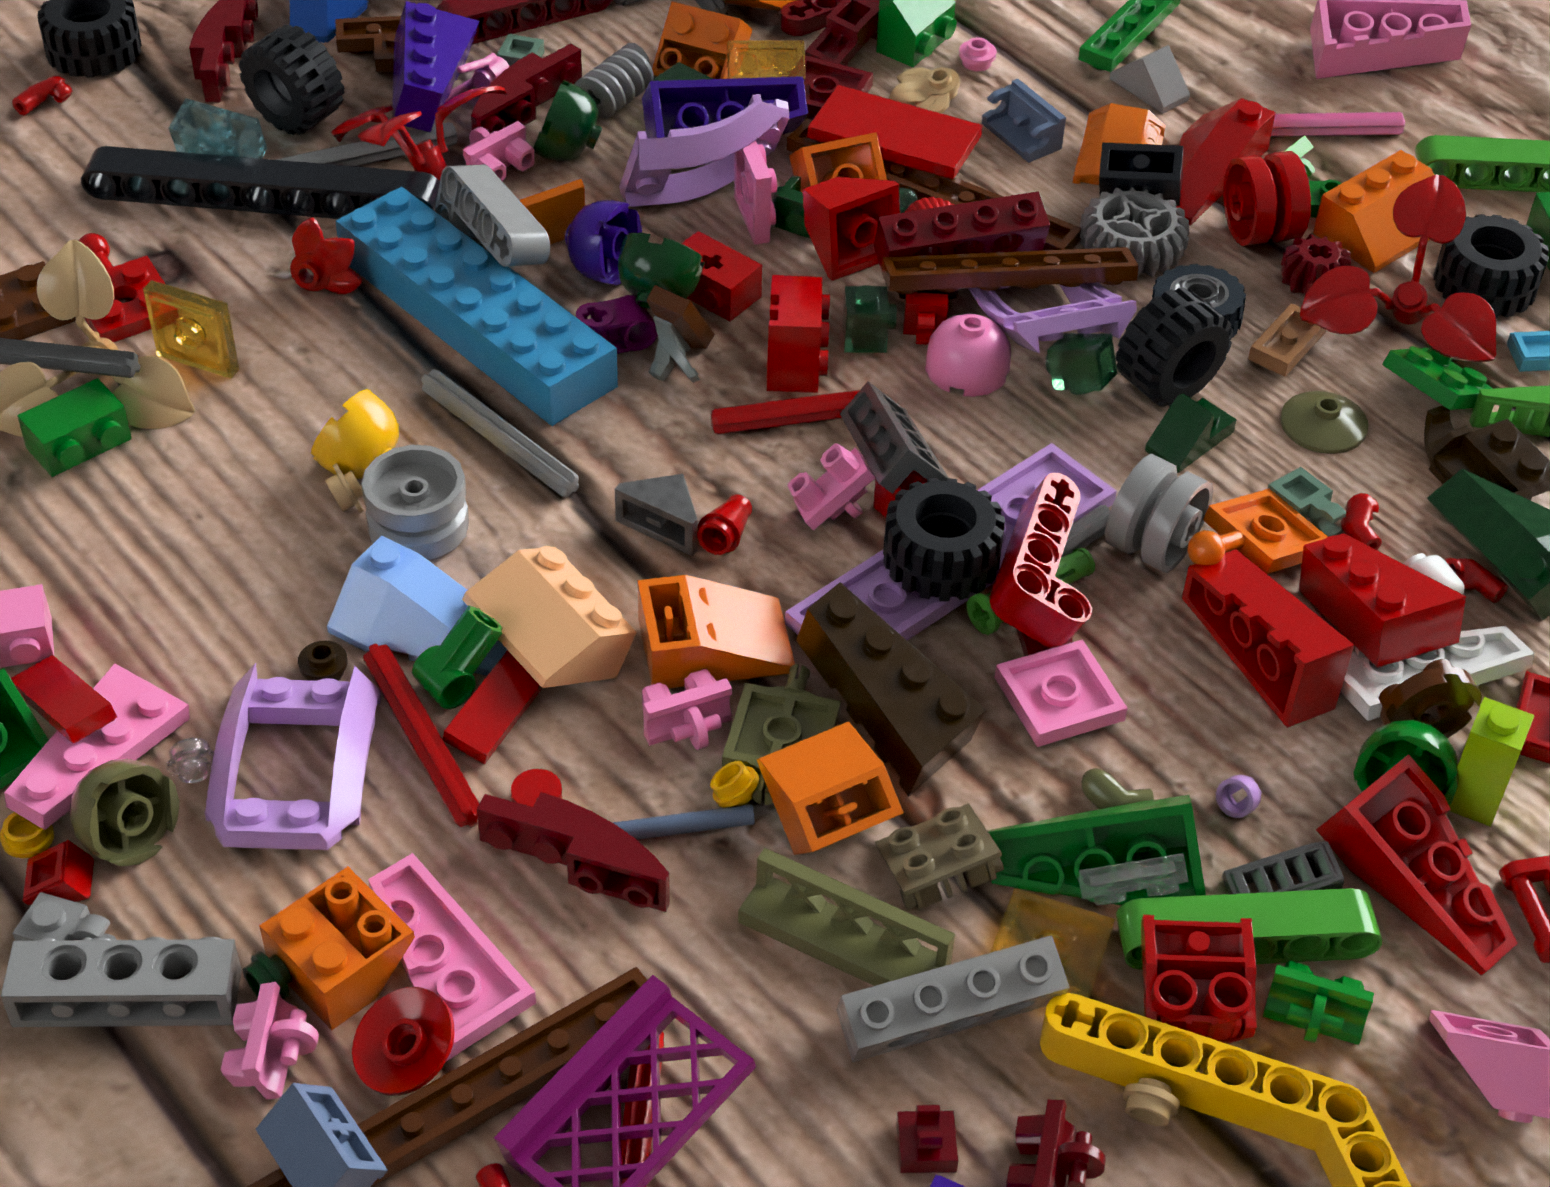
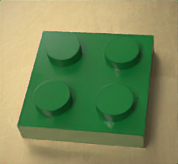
[1382,346,1493,410]

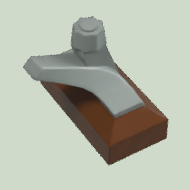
[646,285,715,383]

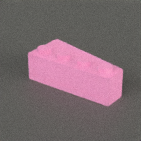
[1310,0,1471,79]

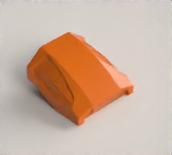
[1073,103,1166,185]

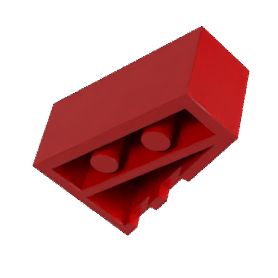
[766,275,830,393]

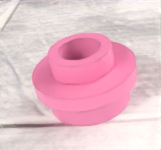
[959,38,996,71]

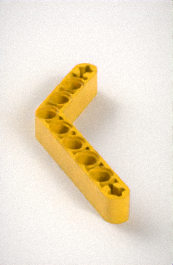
[1040,993,1412,1187]

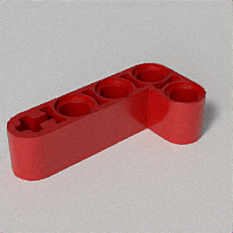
[989,472,1092,648]

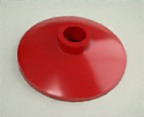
[352,987,455,1096]

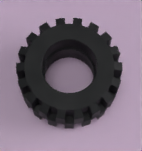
[37,0,142,78]
[239,25,344,135]
[1433,214,1549,318]
[1115,288,1233,407]
[883,478,1005,601]

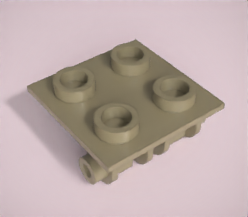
[875,803,1004,911]

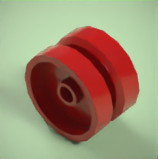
[1223,151,1311,246]

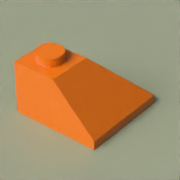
[789,132,887,193]

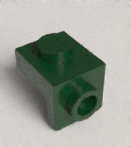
[772,175,811,239]

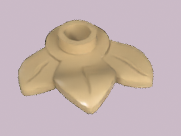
[889,67,960,113]

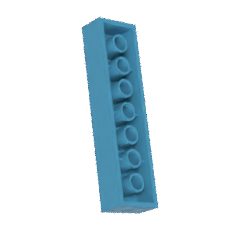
[335,187,618,426]

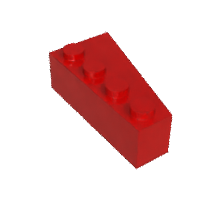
[1182,549,1354,728]

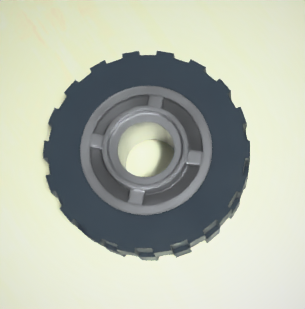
[1152,264,1246,338]

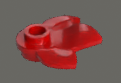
[290,217,363,294]

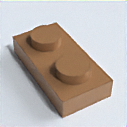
[1248,303,1326,377]

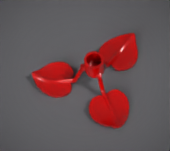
[331,86,507,181]
[1300,174,1497,362]

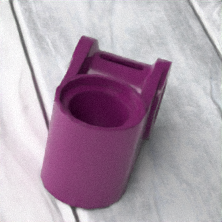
[575,295,658,354]

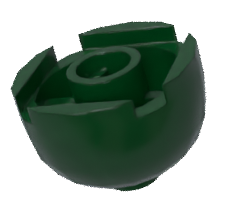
[533,80,602,162]
[618,233,705,310]

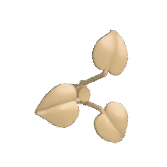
[0,239,195,437]

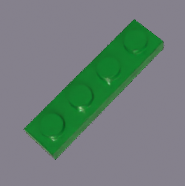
[1078,0,1180,72]

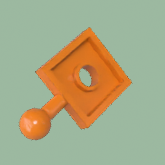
[1187,488,1328,574]

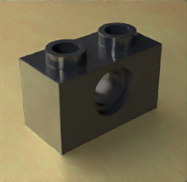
[1099,142,1184,206]

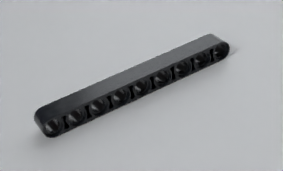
[81,146,440,219]

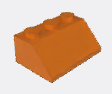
[1313,150,1434,273]

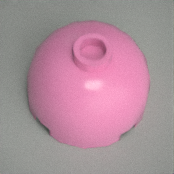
[925,314,1011,397]

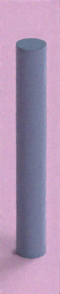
[613,804,755,840]

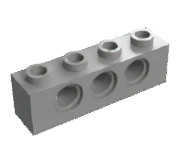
[836,935,1070,1062]
[1,937,242,1027]

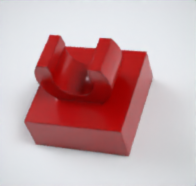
[903,292,948,345]

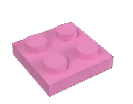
[734,140,777,245]
[994,639,1127,747]

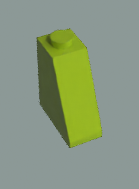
[1449,697,1534,827]

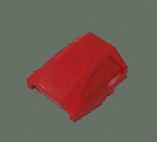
[1141,915,1257,1044]

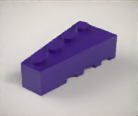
[392,1,479,132]
[642,76,808,139]

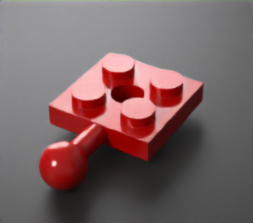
[78,233,182,342]

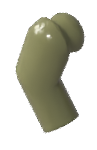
[1081,768,1154,809]

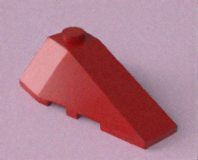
[1176,98,1276,226]
[1316,754,1518,975]

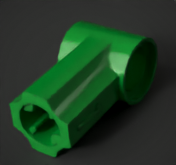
[412,606,503,709]

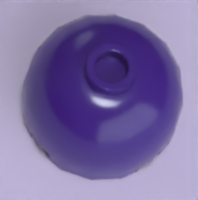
[565,200,642,286]

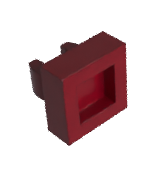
[896,1105,958,1173]

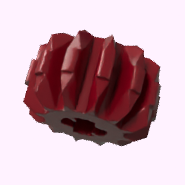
[1281,234,1352,296]

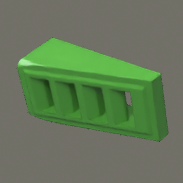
[1469,385,1550,437]

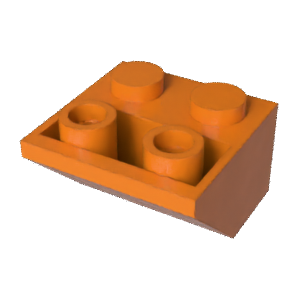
[652,1,753,80]
[756,721,904,855]
[259,866,415,1030]

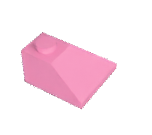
[1429,1010,1550,1123]

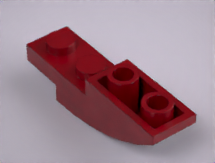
[189,0,258,102]
[805,0,879,66]
[471,43,582,134]
[477,792,670,912]

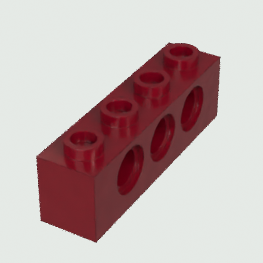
[873,191,1050,278]

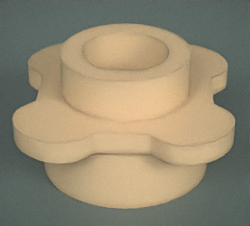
[325,463,364,513]

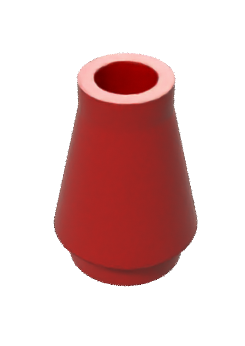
[697,494,752,555]

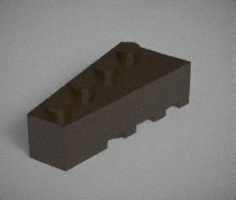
[796,583,986,797]

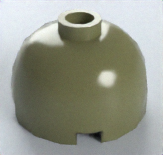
[69,759,180,867]

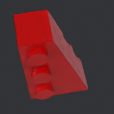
[1299,533,1466,668]

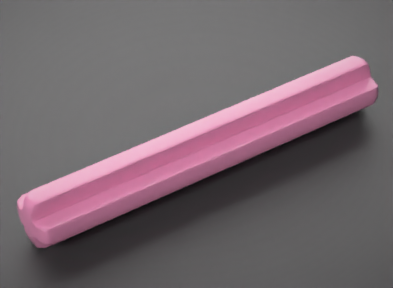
[1271,112,1405,137]

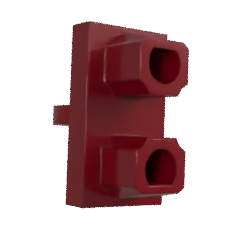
[1006,1099,1106,1187]

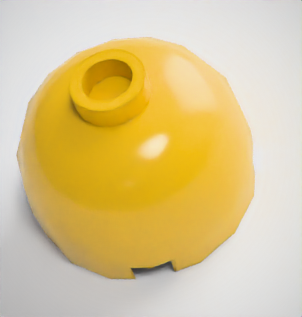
[311,389,399,480]

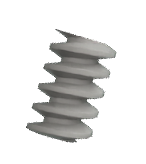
[574,43,654,119]

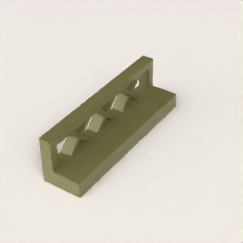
[738,848,955,986]

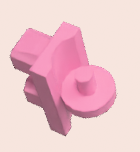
[463,121,535,182]
[788,443,875,530]
[642,669,732,750]
[221,982,319,1100]

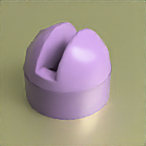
[1216,775,1262,818]

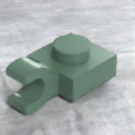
[1268,467,1346,537]

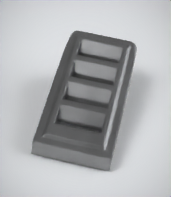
[1222,841,1344,894]

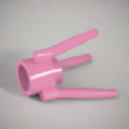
[444,53,510,131]

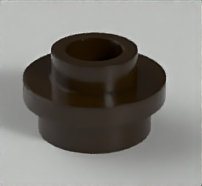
[298,641,348,681]

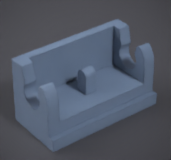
[981,79,1066,163]
[256,1083,388,1187]

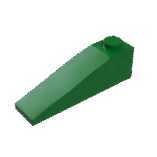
[987,795,1206,906]

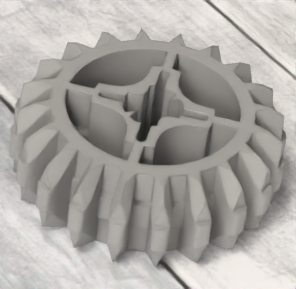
[1080,187,1190,278]

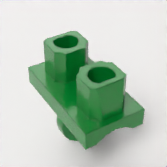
[1262,960,1374,1045]

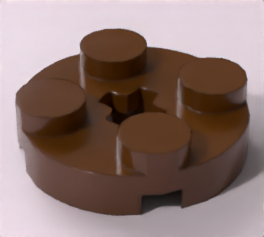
[1378,659,1482,738]

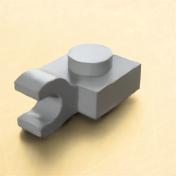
[12,892,116,941]

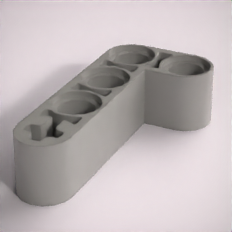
[435,164,550,267]

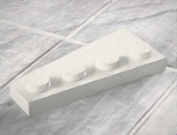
[1341,626,1535,721]

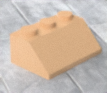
[462,546,637,688]

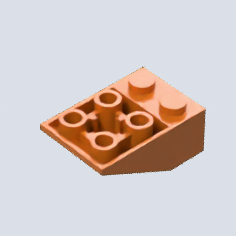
[637,575,795,688]

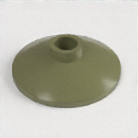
[1280,391,1368,454]

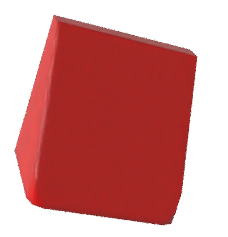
[23,840,94,905]

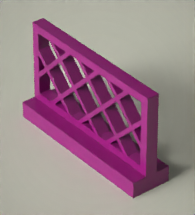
[494,975,756,1187]

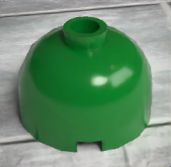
[1353,720,1459,806]

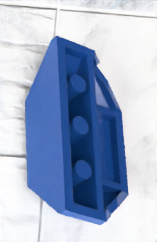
[290,0,368,43]

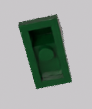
[1145,393,1237,473]

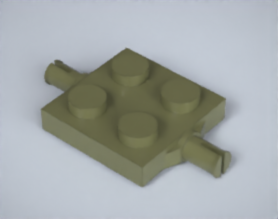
[722,664,841,805]

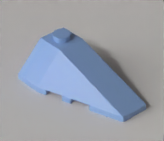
[327,535,507,676]

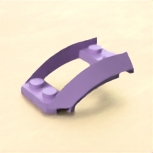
[619,94,789,207]
[968,250,1137,354]
[205,663,381,850]

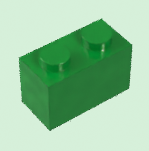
[17,378,132,477]

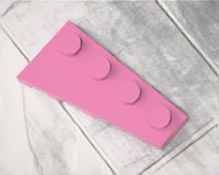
[4,663,190,830]
[368,853,536,1062]

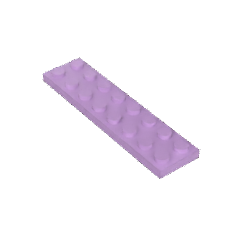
[785,443,1117,640]

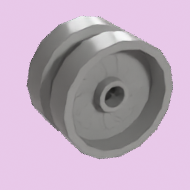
[361,445,469,560]
[1104,454,1213,573]

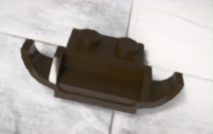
[1424,405,1550,501]

